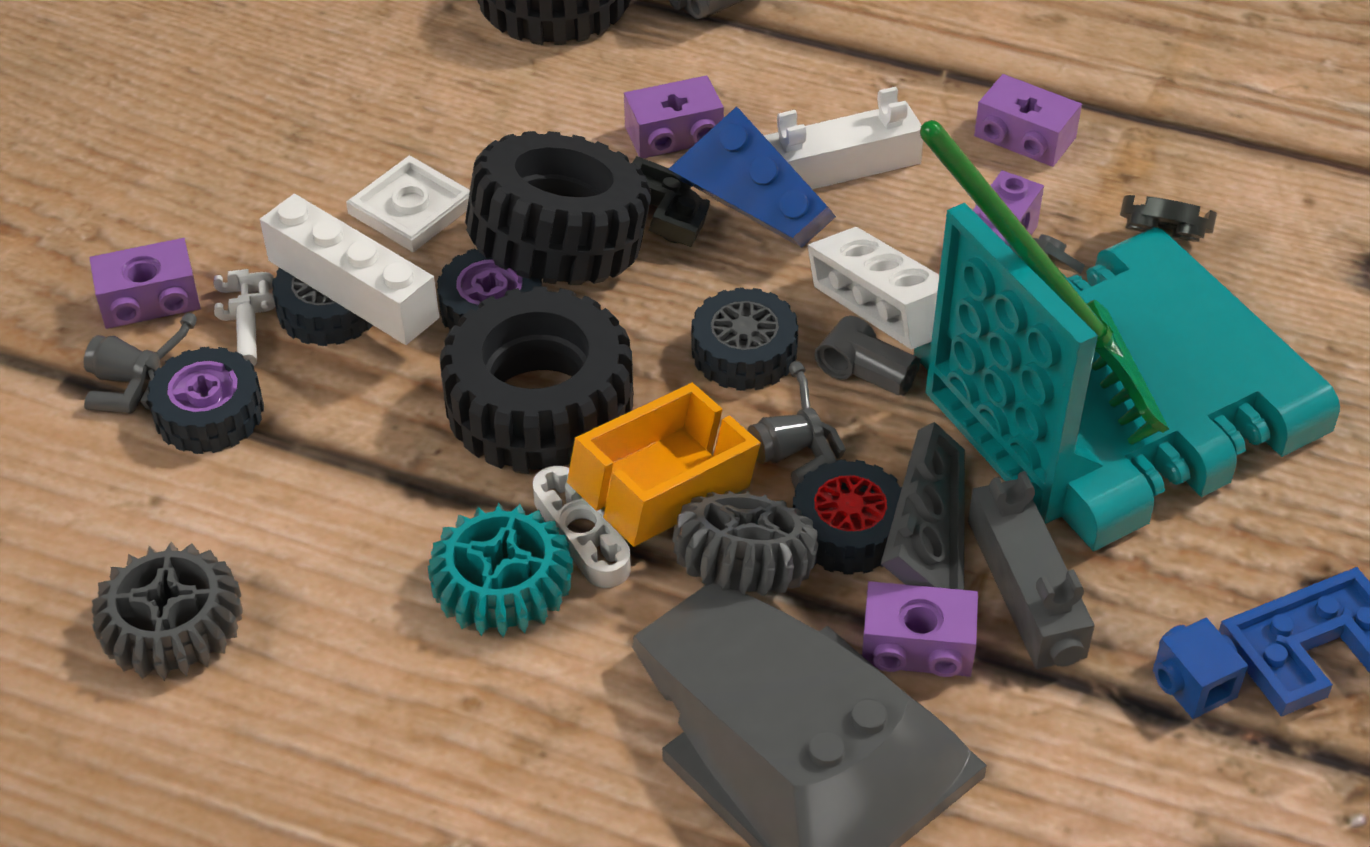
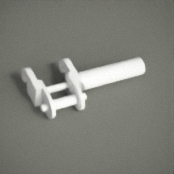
[214,269,275,366]

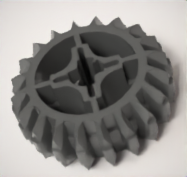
[672,490,818,596]
[92,542,243,681]

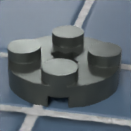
[1120,195,1217,242]

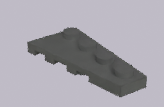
[881,422,965,590]

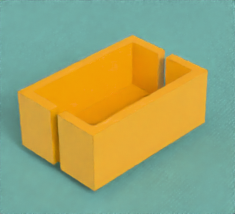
[567,382,761,547]

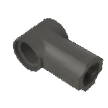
[814,316,921,396]

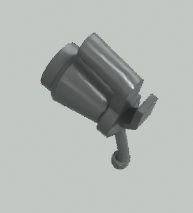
[84,313,197,414]
[747,361,846,488]

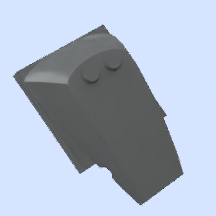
[632,584,987,847]

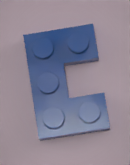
[1219,567,1370,717]

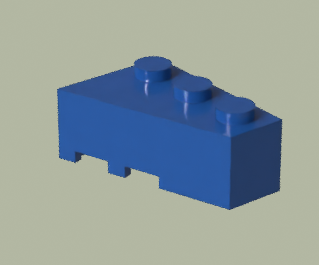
[668,106,836,248]

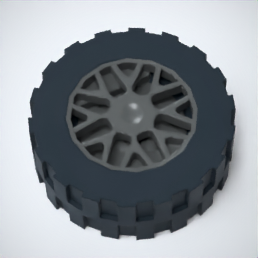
[272,268,373,346]
[691,287,798,391]

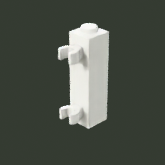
[763,87,923,189]

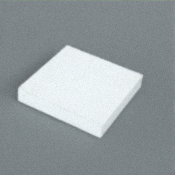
[346,155,470,252]

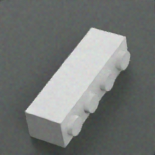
[260,193,440,345]

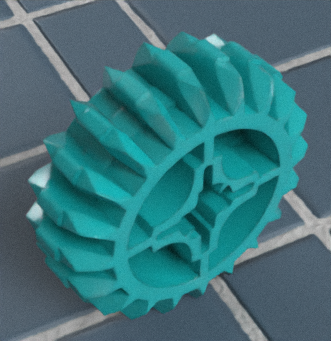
[428,502,574,638]

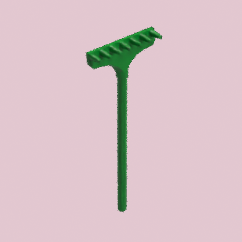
[920,120,1169,445]

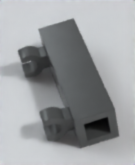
[968,471,1095,669]

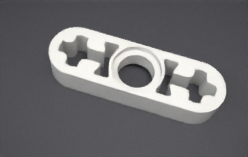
[533,466,631,588]

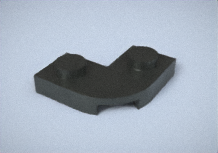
[632,156,710,247]

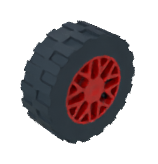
[792,459,902,575]

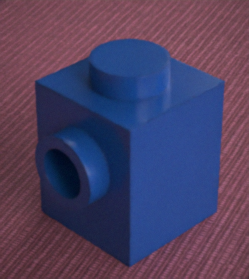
[1153,617,1248,719]

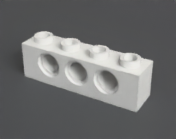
[807,227,939,350]

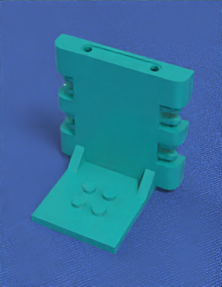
[914,203,1340,552]

